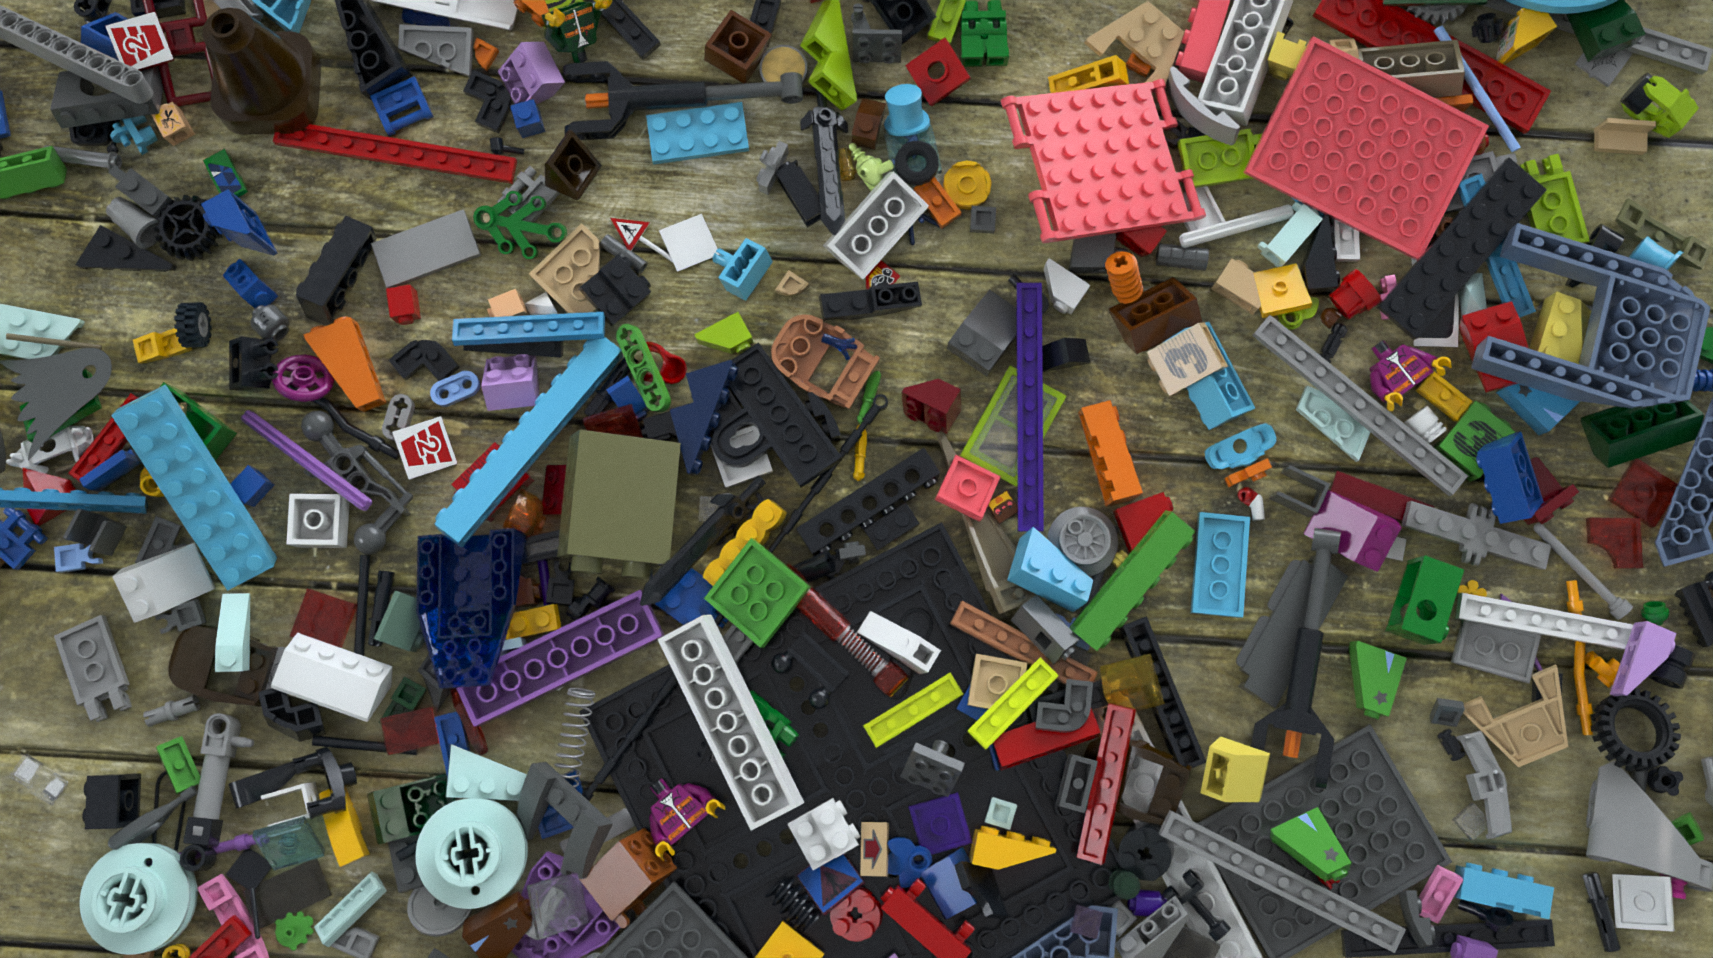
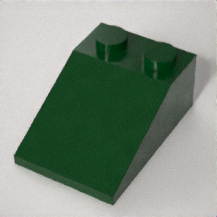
[1566,0,1646,62]

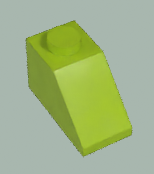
[694,312,754,354]

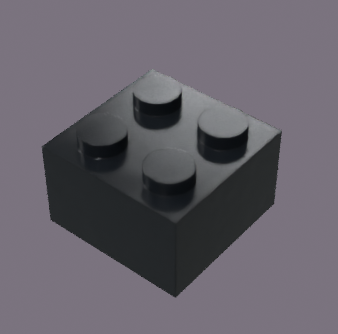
[82,773,141,829]

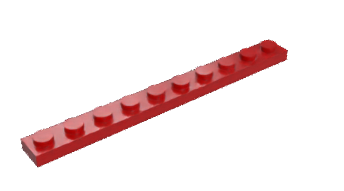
[273,124,517,184]

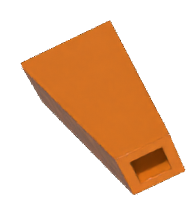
[303,316,387,412]

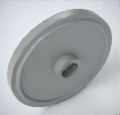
[407,886,473,937]

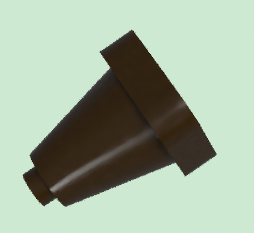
[203,8,321,135]

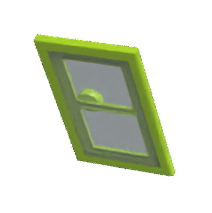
[960,366,1066,487]

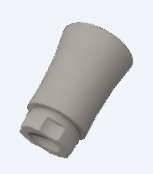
[106,197,159,249]

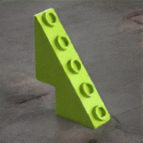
[800,0,857,111]

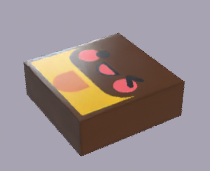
[988,490,1017,524]

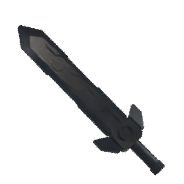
[800,88,848,235]
[640,476,766,606]

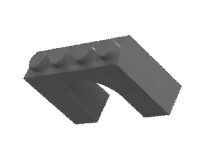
[50,66,163,129]

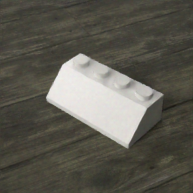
[823,171,929,279]
[271,633,393,722]

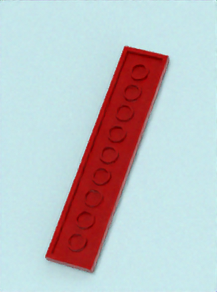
[1312,0,1551,134]

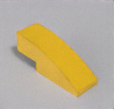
[319,788,370,867]

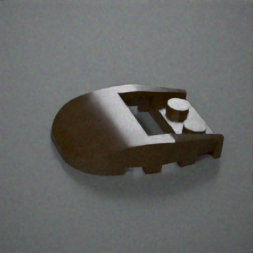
[169,625,278,707]
[1084,735,1192,825]

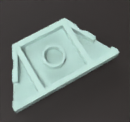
[0,304,85,360]

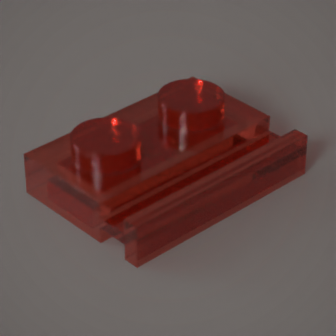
[380,707,440,756]

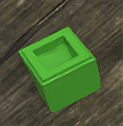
[1671,812,1704,845]

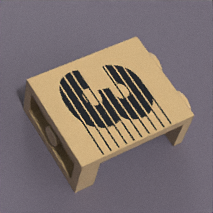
[1147,323,1228,396]

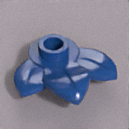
[888,837,932,888]

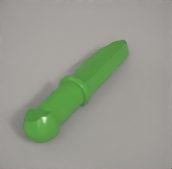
[857,371,881,424]

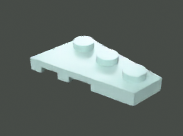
[1296,386,1370,462]

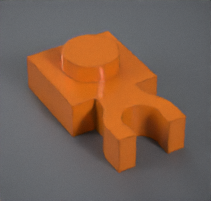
[1224,458,1272,488]

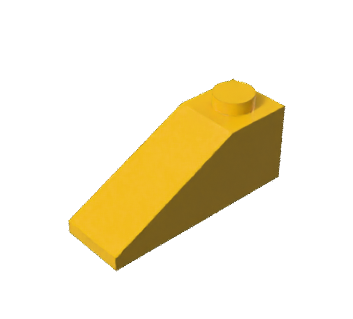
[1048,55,1129,93]

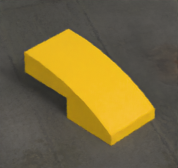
[133,328,192,364]

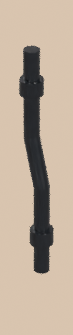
[283,375,400,460]

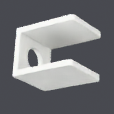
[261,782,319,829]

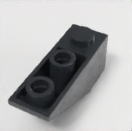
[1300,215,1340,295]

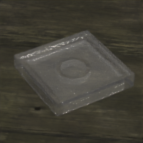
[527,872,589,939]

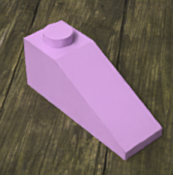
[1610,621,1676,696]

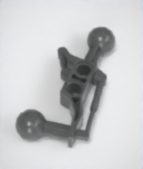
[301,411,413,555]

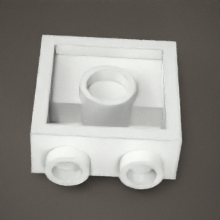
[788,798,860,870]

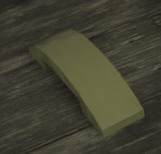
[1615,198,1713,270]

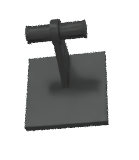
[851,3,902,64]

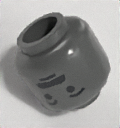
[250,305,289,341]

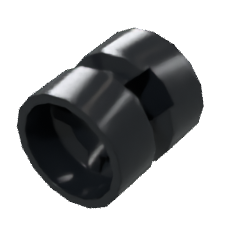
[1648,645,1695,689]

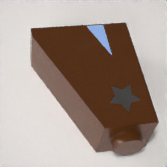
[462,891,534,958]

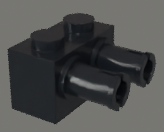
[229,336,279,393]

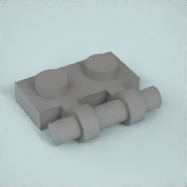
[497,166,560,223]

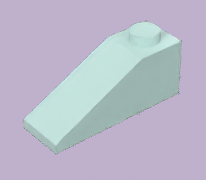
[215,593,250,672]

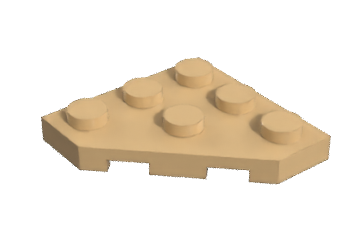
[529,223,600,313]

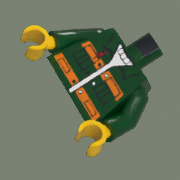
[541,0,612,63]

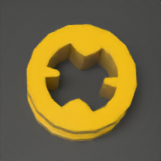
[162,943,191,958]

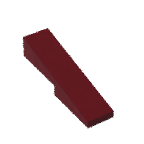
[1330,471,1435,523]

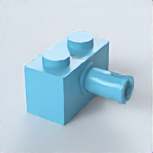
[712,238,773,301]

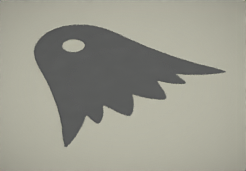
[0,348,112,460]

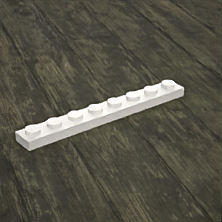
[1455,593,1633,650]

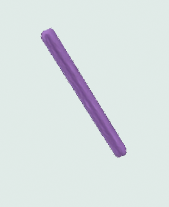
[241,410,372,511]

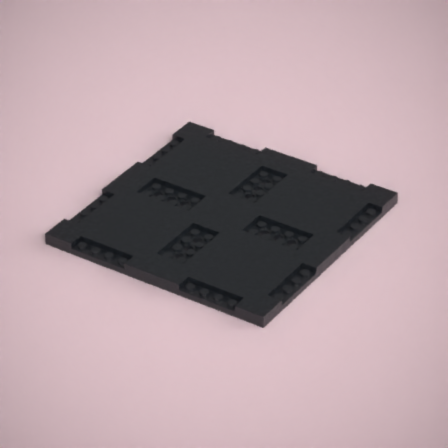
[579,522,1138,958]

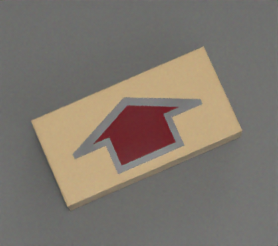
[860,822,889,877]

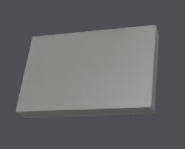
[1451,620,1541,684]

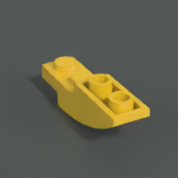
[456,604,561,648]

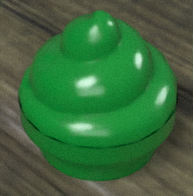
[1641,601,1669,626]

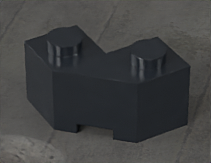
[258,688,326,742]

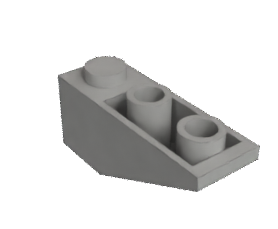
[1115,896,1190,958]

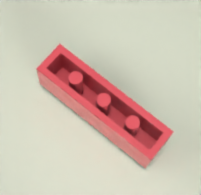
[1175,0,1230,83]

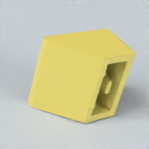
[1200,737,1270,802]

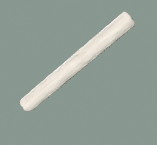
[1179,205,1294,248]

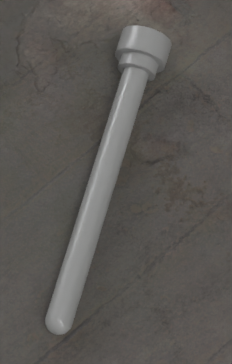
[1533,523,1633,620]

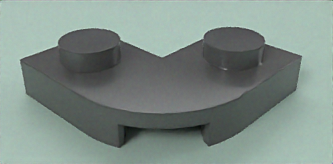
[1035,679,1093,733]

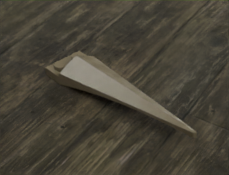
[936,431,1043,614]

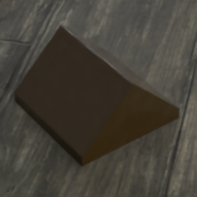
[545,130,602,200]

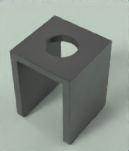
[1269,465,1330,518]
[63,508,127,556]

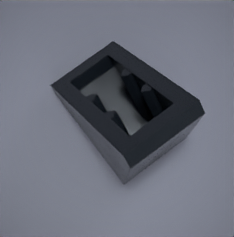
[1042,338,1091,372]

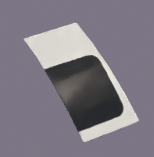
[1411,258,1459,347]

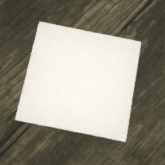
[659,214,720,272]

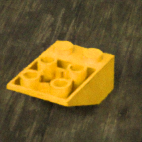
[969,825,1056,870]

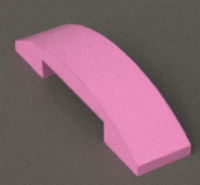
[197,874,269,958]

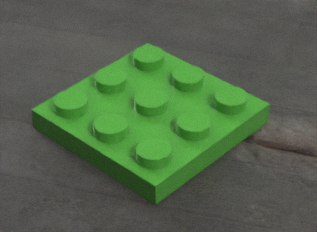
[704,538,811,648]

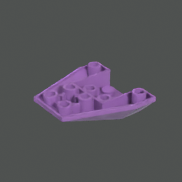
[512,851,620,958]

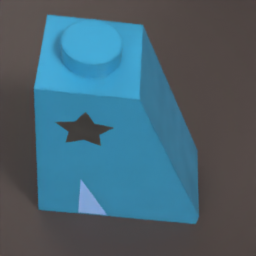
[1496,384,1580,435]

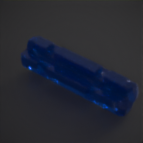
[401,9,450,27]

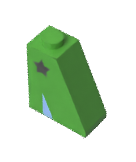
[1349,641,1407,720]
[1270,807,1351,882]

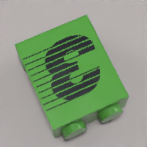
[1433,401,1515,482]

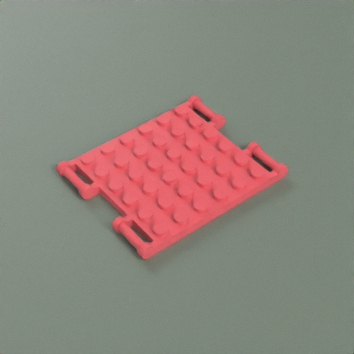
[1001,79,1206,243]

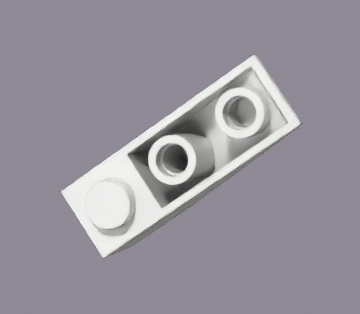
[857,611,941,674]

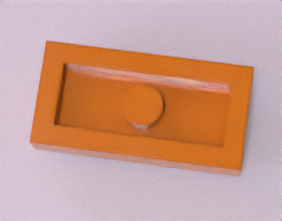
[913,177,962,229]

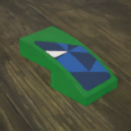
[203,148,248,197]

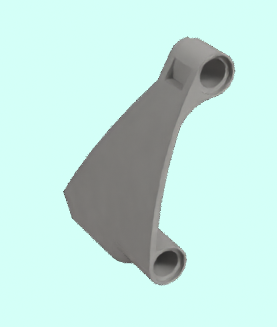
[1586,760,1713,892]

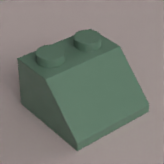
[374,591,437,652]

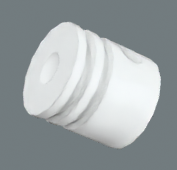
[1404,405,1447,444]

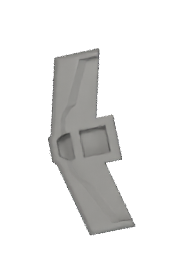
[1456,731,1512,839]

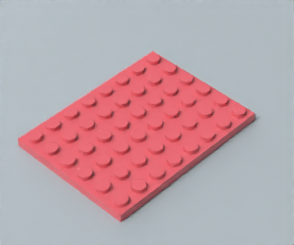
[1243,36,1489,260]

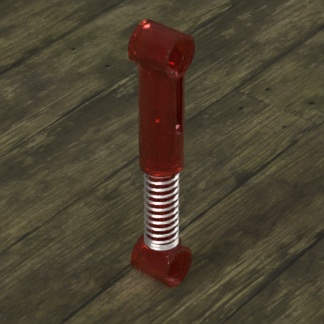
[786,563,909,697]

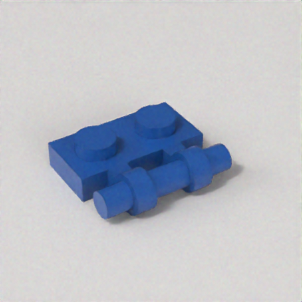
[0,508,48,570]

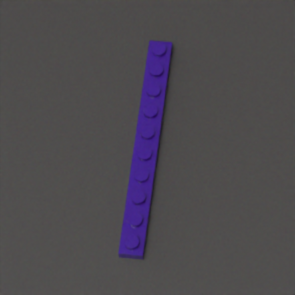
[1016,283,1044,532]

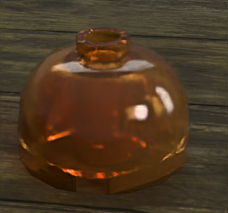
[500,488,547,540]

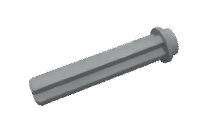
[44,145,122,170]

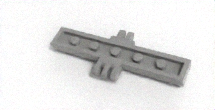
[1401,501,1551,570]

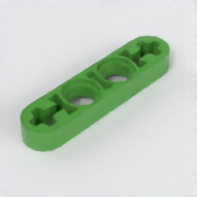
[616,324,671,413]

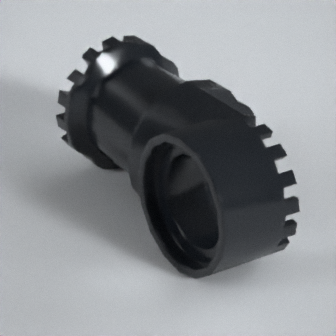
[566,576,615,621]

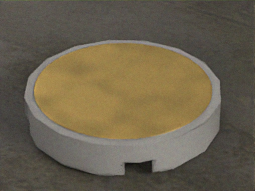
[760,45,807,85]

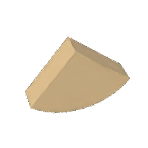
[775,270,809,296]

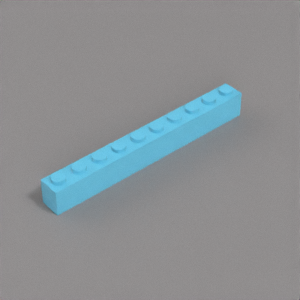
[434,337,623,548]

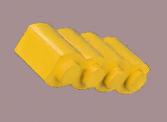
[703,499,787,586]

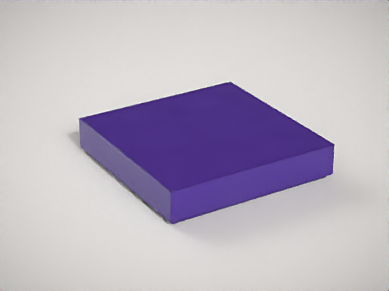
[908,792,972,857]

